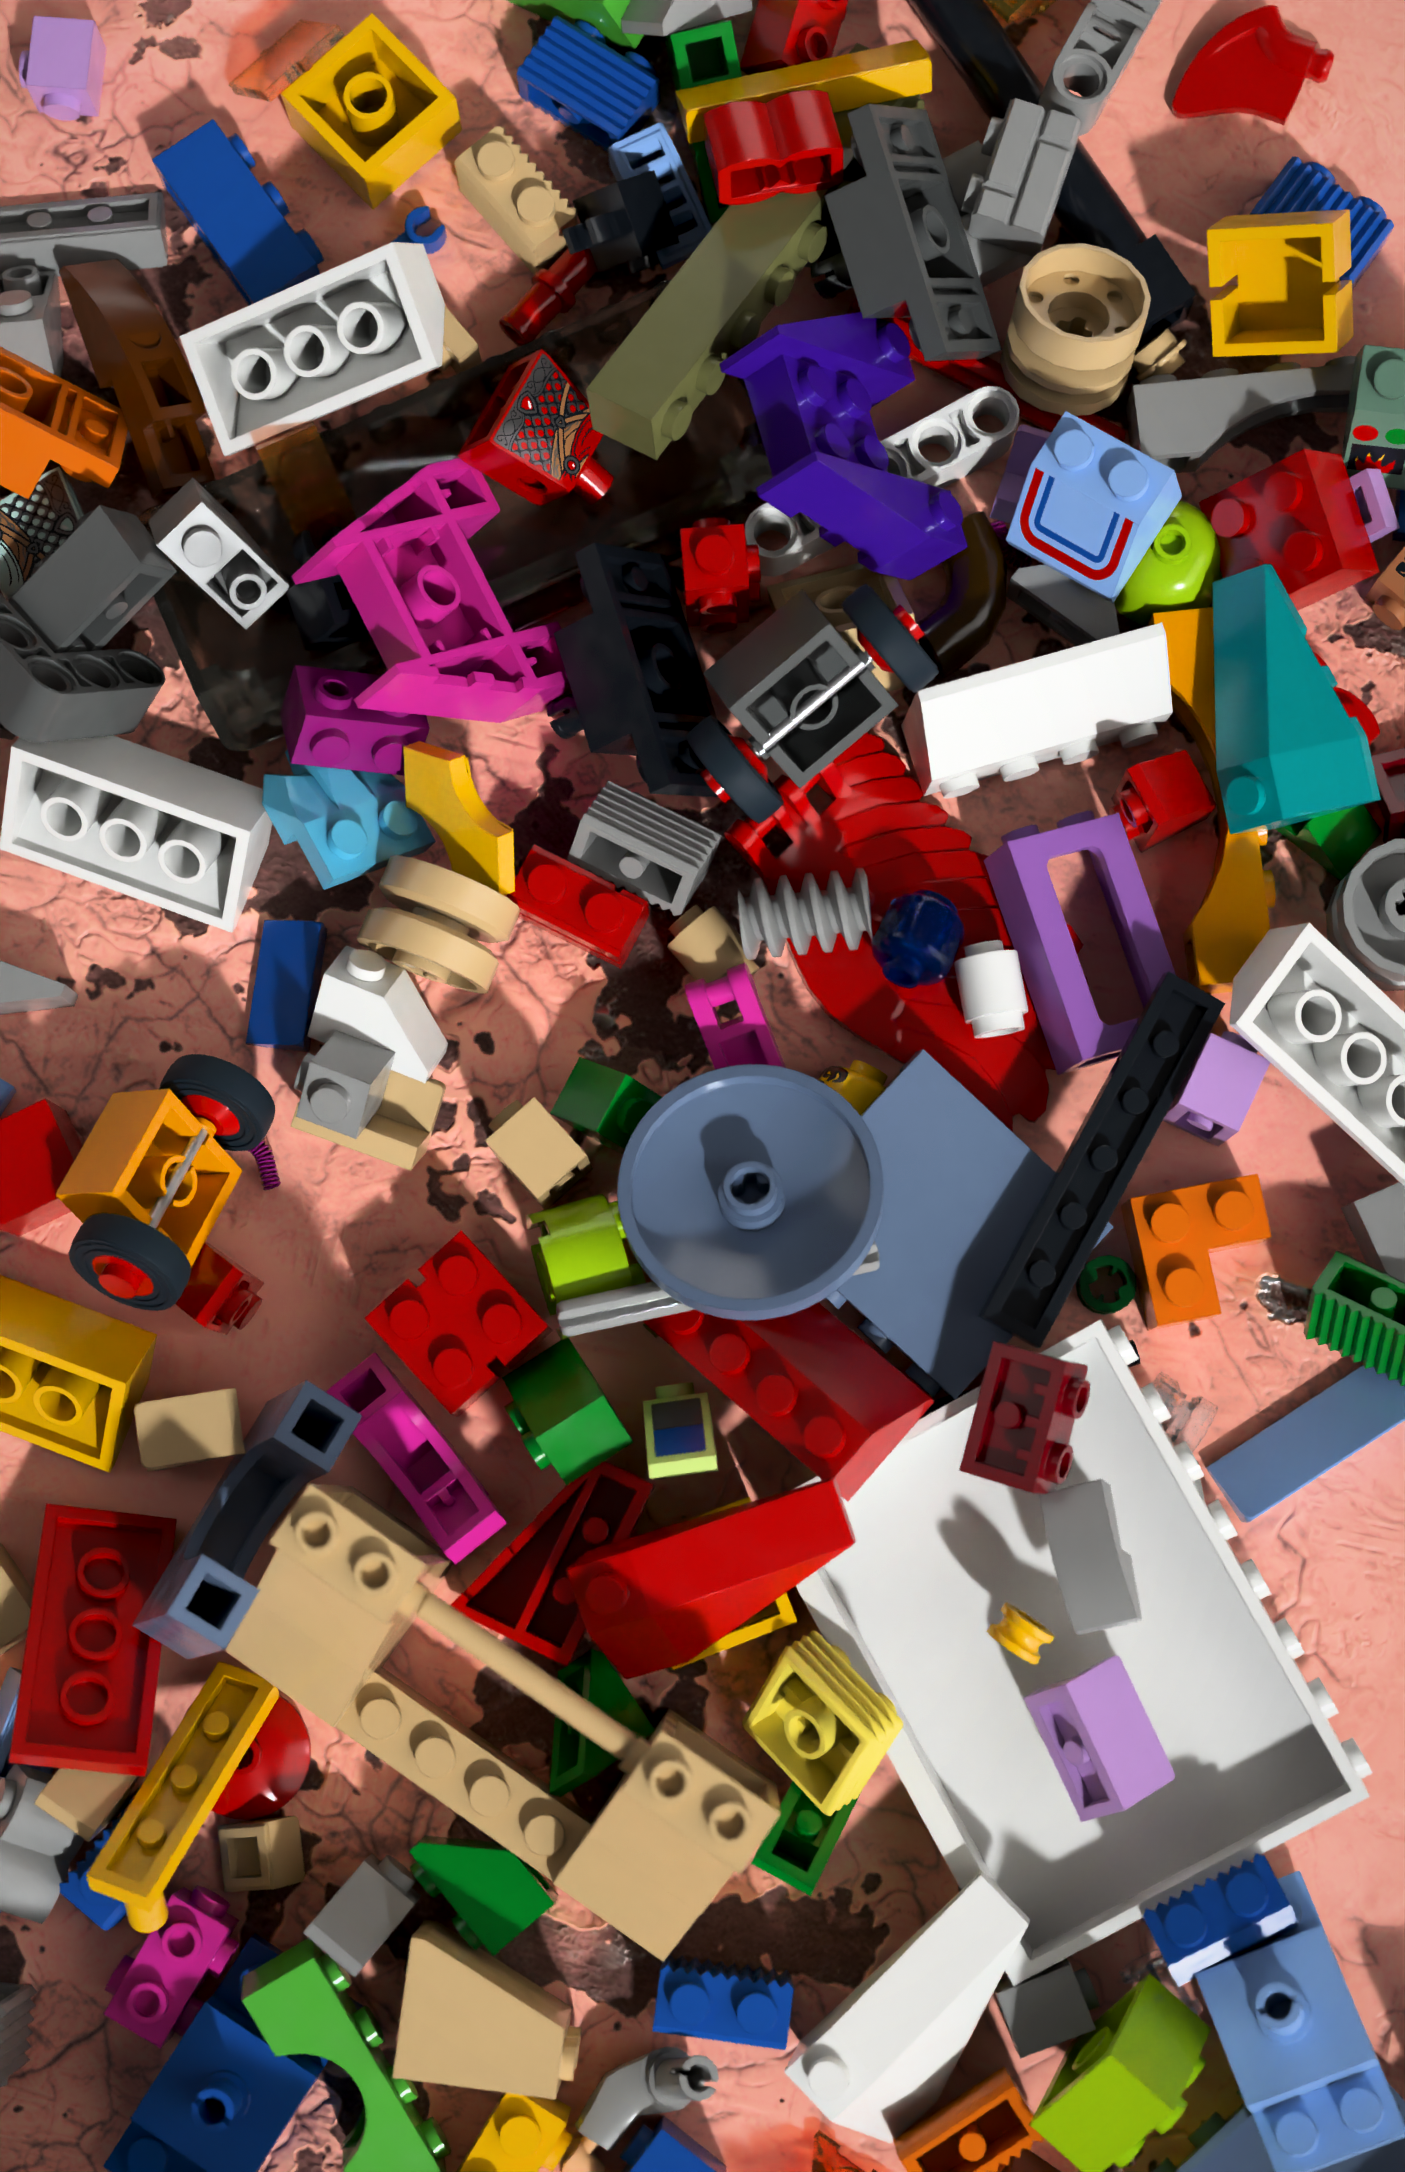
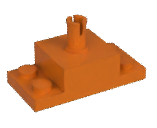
[0,347,128,499]

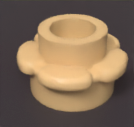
[1132,328,1187,381]

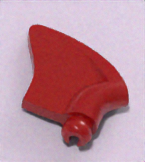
[1171,5,1335,126]

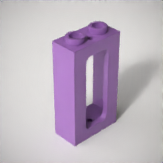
[984,811,1176,1075]

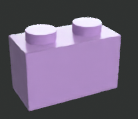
[1162,1031,1270,1147]

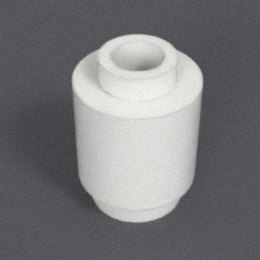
[954,940,1029,1038]

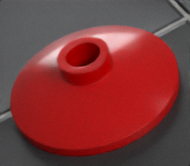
[212,1695,311,1819]

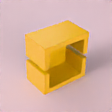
[1207,209,1354,357]

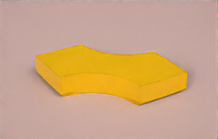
[403,741,515,896]

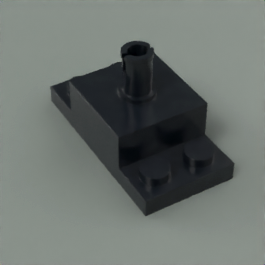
[547,542,718,797]

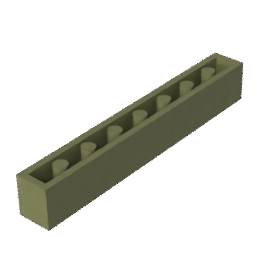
[586,43,925,460]

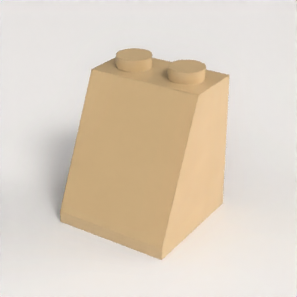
[392,1920,582,2099]

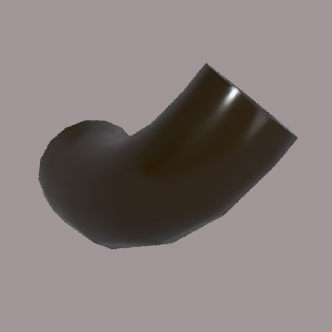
[916,511,1007,680]

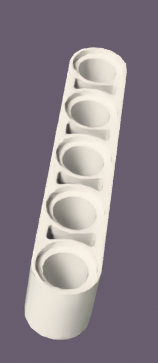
[745,386,1019,577]

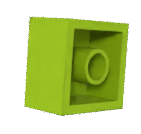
[1029,1973,1212,2172]

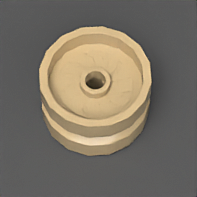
[356,855,521,994]

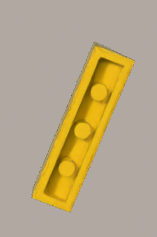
[675,39,932,144]

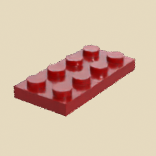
[8,1503,177,1777]

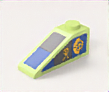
[643,1382,718,1480]

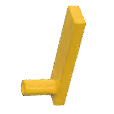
[86,1661,279,1933]

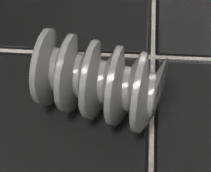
[738,868,873,960]

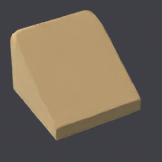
[217,1816,305,1892]

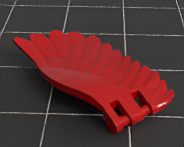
[724,733,1092,1132]

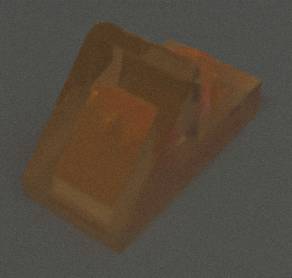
[255,421,357,550]

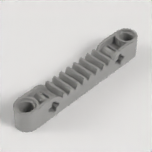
[1038,0,1164,136]

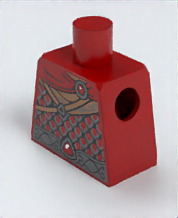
[457,349,614,506]

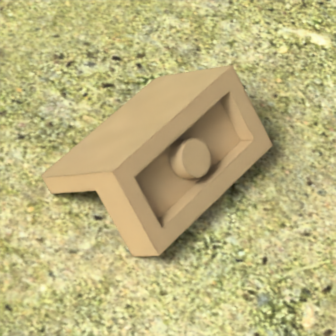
[290,1070,446,1171]

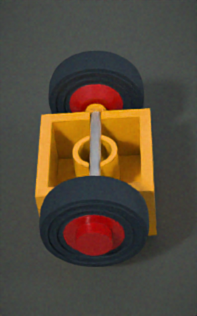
[55,1054,275,1311]

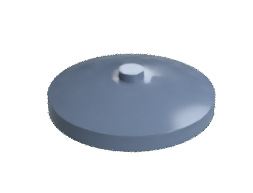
[617,1064,884,1320]

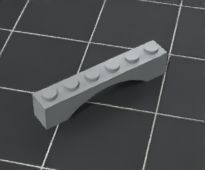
[1125,356,1355,474]

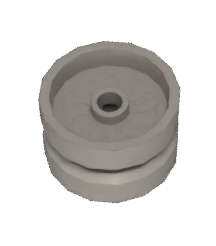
[1326,838,1405,991]

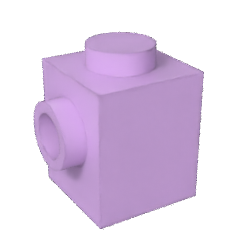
[19,16,107,121]

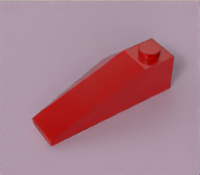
[566,1477,856,1680]

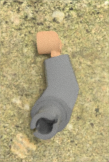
[559,2047,719,2172]

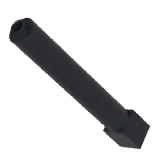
[909,0,1196,349]

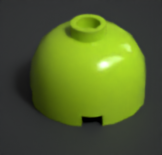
[1114,500,1223,626]

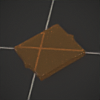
[228,19,345,102]

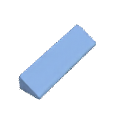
[1205,1365,1405,1523]

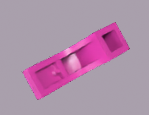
[325,1352,507,1565]

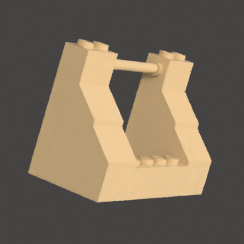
[225,1483,781,1962]

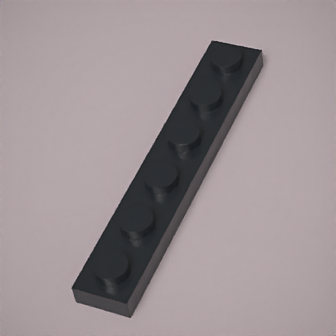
[978,971,1225,1348]

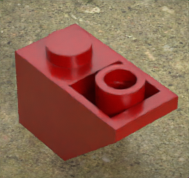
[1110,750,1217,853]
[175,1241,264,1335]

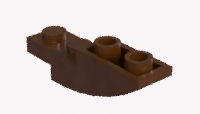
[59,259,216,498]

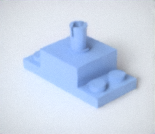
[1195,1870,1405,2172]

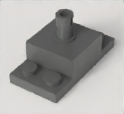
[811,103,1002,361]

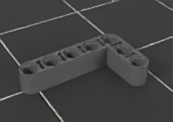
[0,593,166,743]

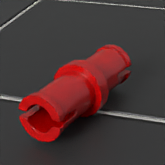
[499,248,597,349]

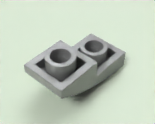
[1039,1479,1142,1635]

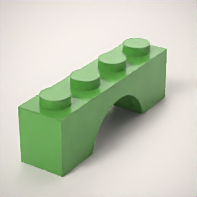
[242,1938,451,2172]

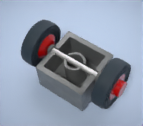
[686,584,939,823]

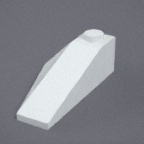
[784,1870,1030,2144]

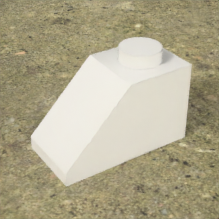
[307,945,448,1083]

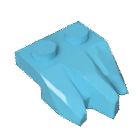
[262,750,436,890]

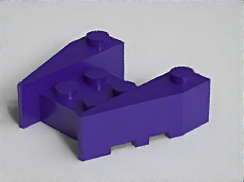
[719,312,968,581]

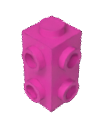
[103,1885,240,2048]

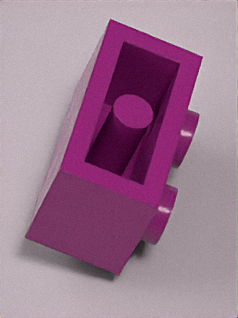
[280,665,430,776]

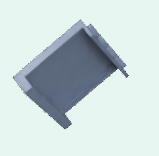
[826,1049,1114,1399]

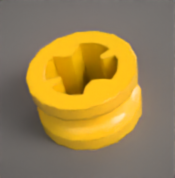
[987,1602,1055,1665]

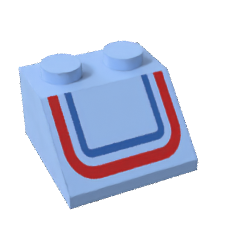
[1006,411,1182,603]

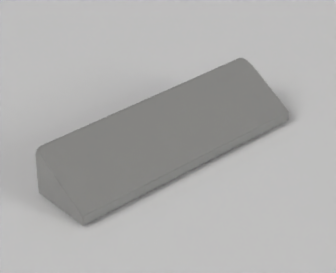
[0,192,168,276]

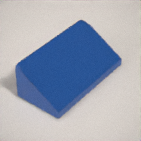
[246,920,328,1053]

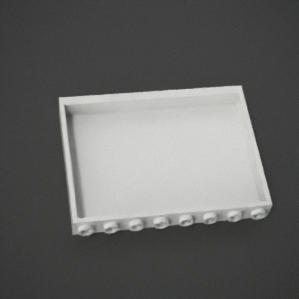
[794,1319,1373,1986]

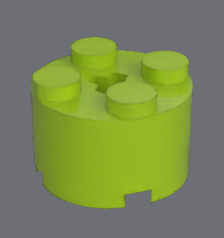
[526,1194,646,1340]

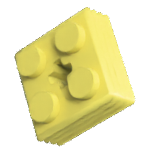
[742,1630,903,1817]

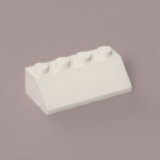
[179,242,445,456]
[901,622,1173,799]
[0,735,272,933]
[1229,923,1405,1187]

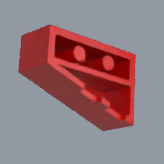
[451,1461,656,1666]

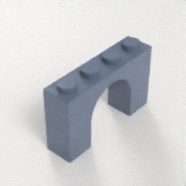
[132,1380,362,1659]

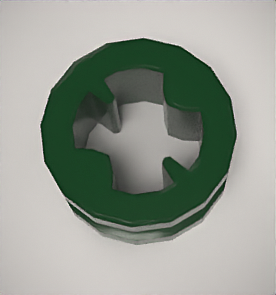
[1076,1255,1137,1315]

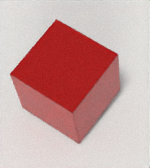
[0,1098,83,1237]

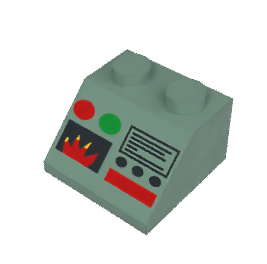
[1341,345,1405,491]

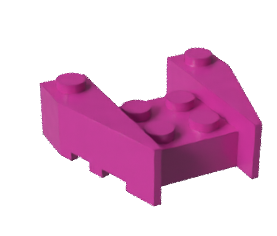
[291,458,571,723]

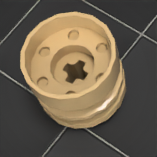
[1000,243,1151,416]

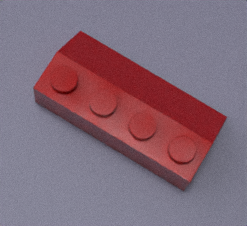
[643,1303,934,1502]

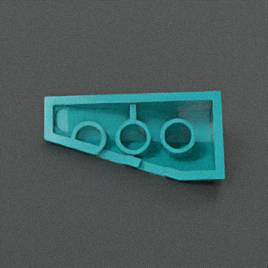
[1212,564,1381,834]

